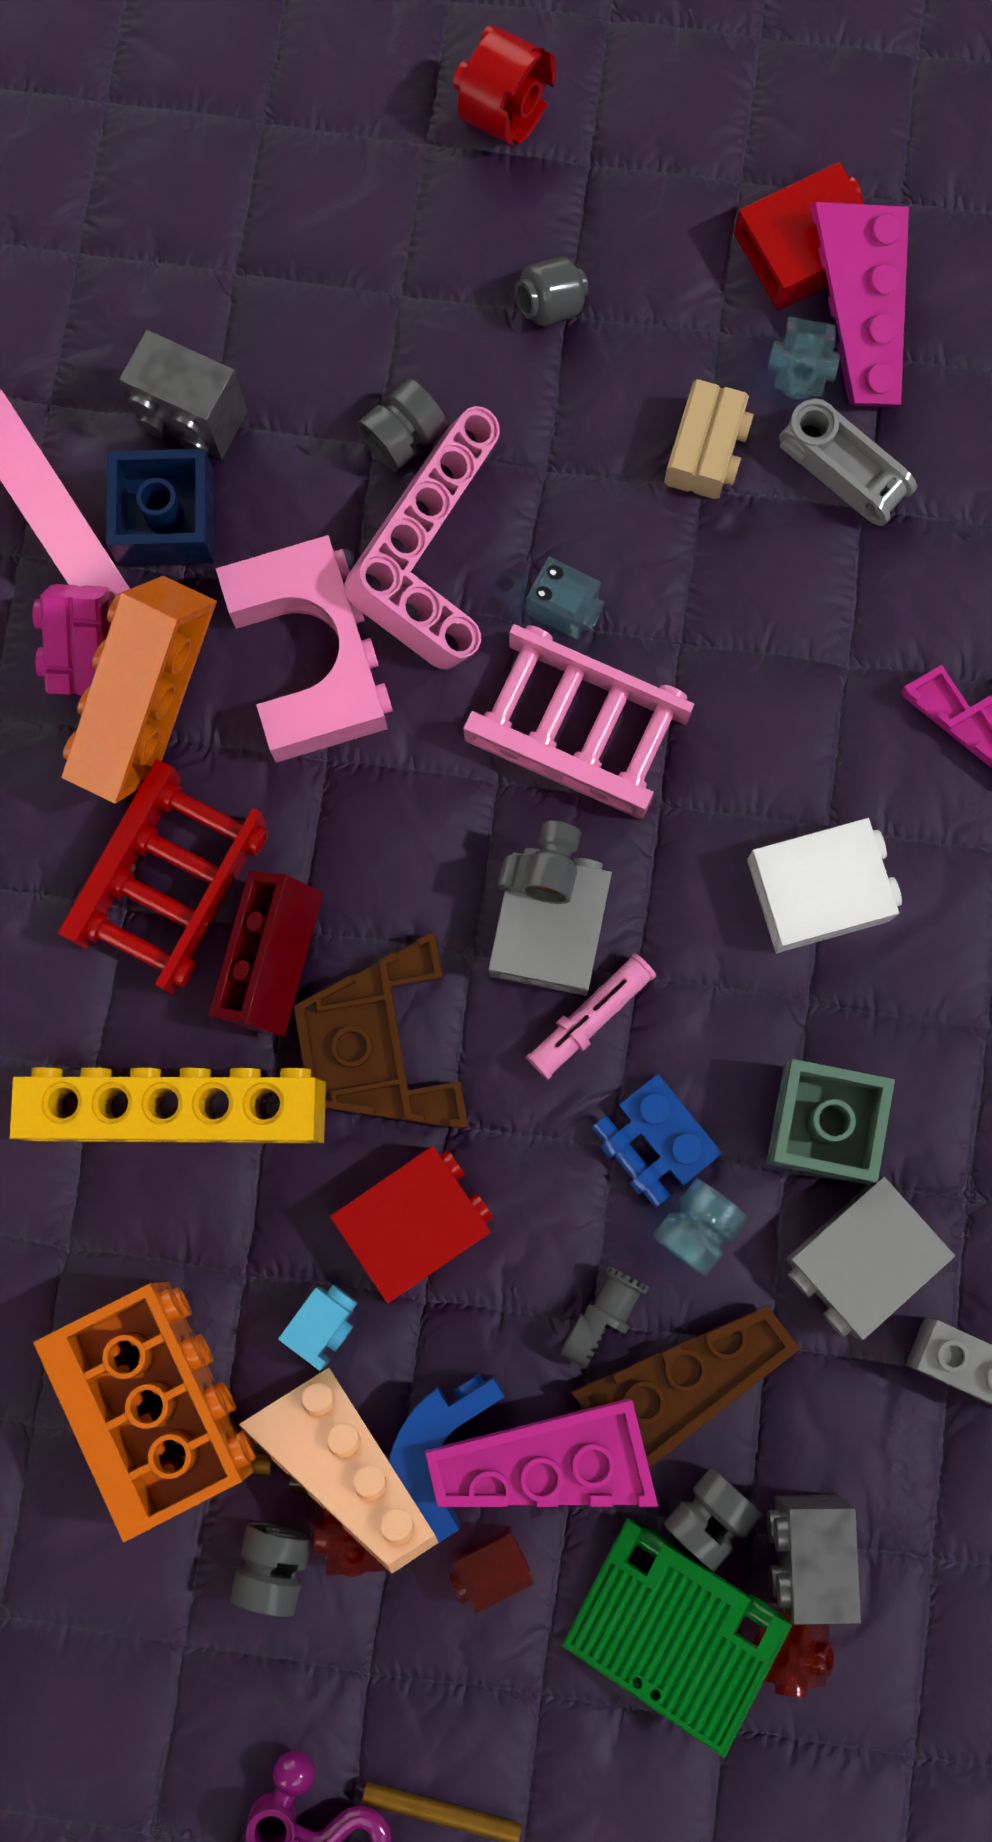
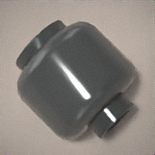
[515,256,588,326]

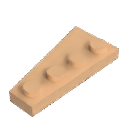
[239,1368,438,1574]

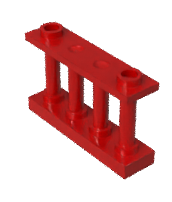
[58,758,269,995]

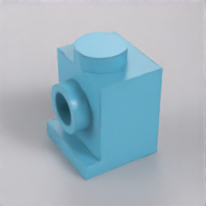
[278,1285,357,1371]

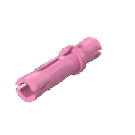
[526,953,656,1080]

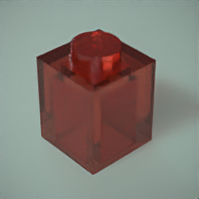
[449,1526,534,1614]

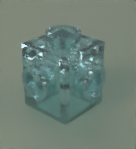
[768,317,840,399]

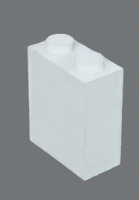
[747,818,902,953]

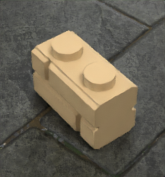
[664,379,754,499]

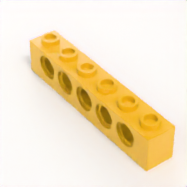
[10,1067,326,1143]

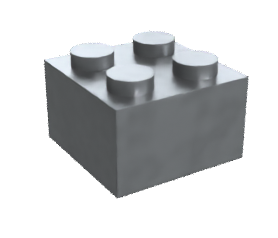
[119,330,248,460]
[767,1495,861,1624]

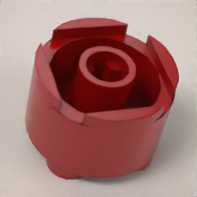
[453,24,557,145]

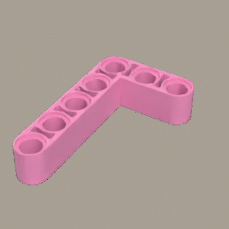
[0,388,130,605]
[344,406,500,669]

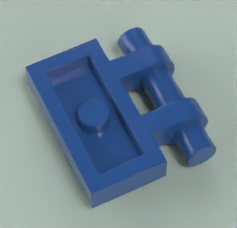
[591,1074,723,1208]

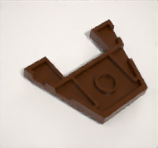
[294,933,469,1129]

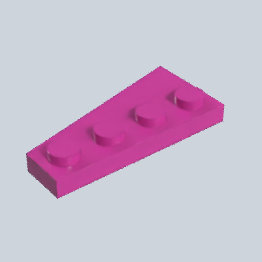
[810,202,909,407]
[425,1398,658,1507]

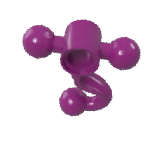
[246,1751,392,1842]

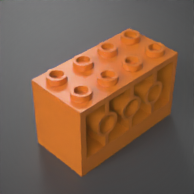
[33,1281,258,1543]

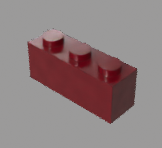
[208,871,323,1037]

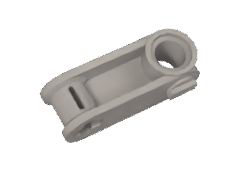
[779,398,917,526]

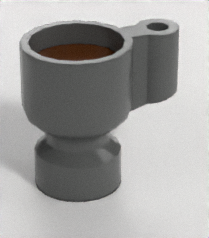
[497,821,582,904]

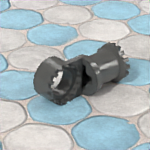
[560,1266,650,1368]

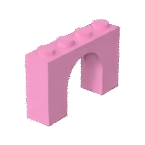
[215,535,393,763]

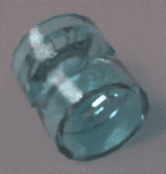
[652,1178,749,1277]

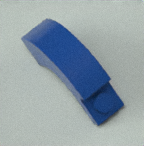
[389,1374,505,1552]

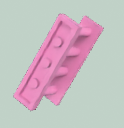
[463,624,694,820]

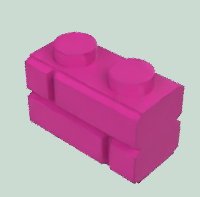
[33,584,110,695]

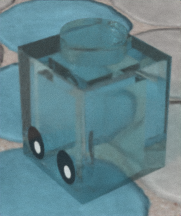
[526,556,605,639]

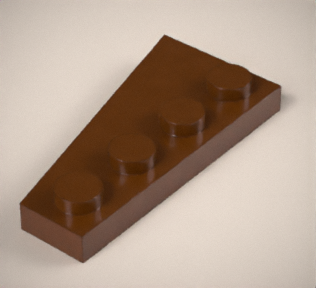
[571,1306,800,1468]

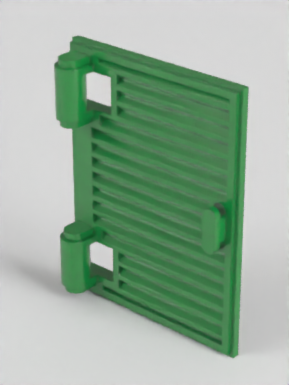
[562,1518,793,1758]

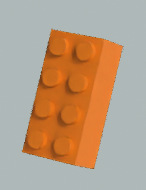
[61,576,217,804]

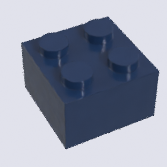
[106,449,214,565]

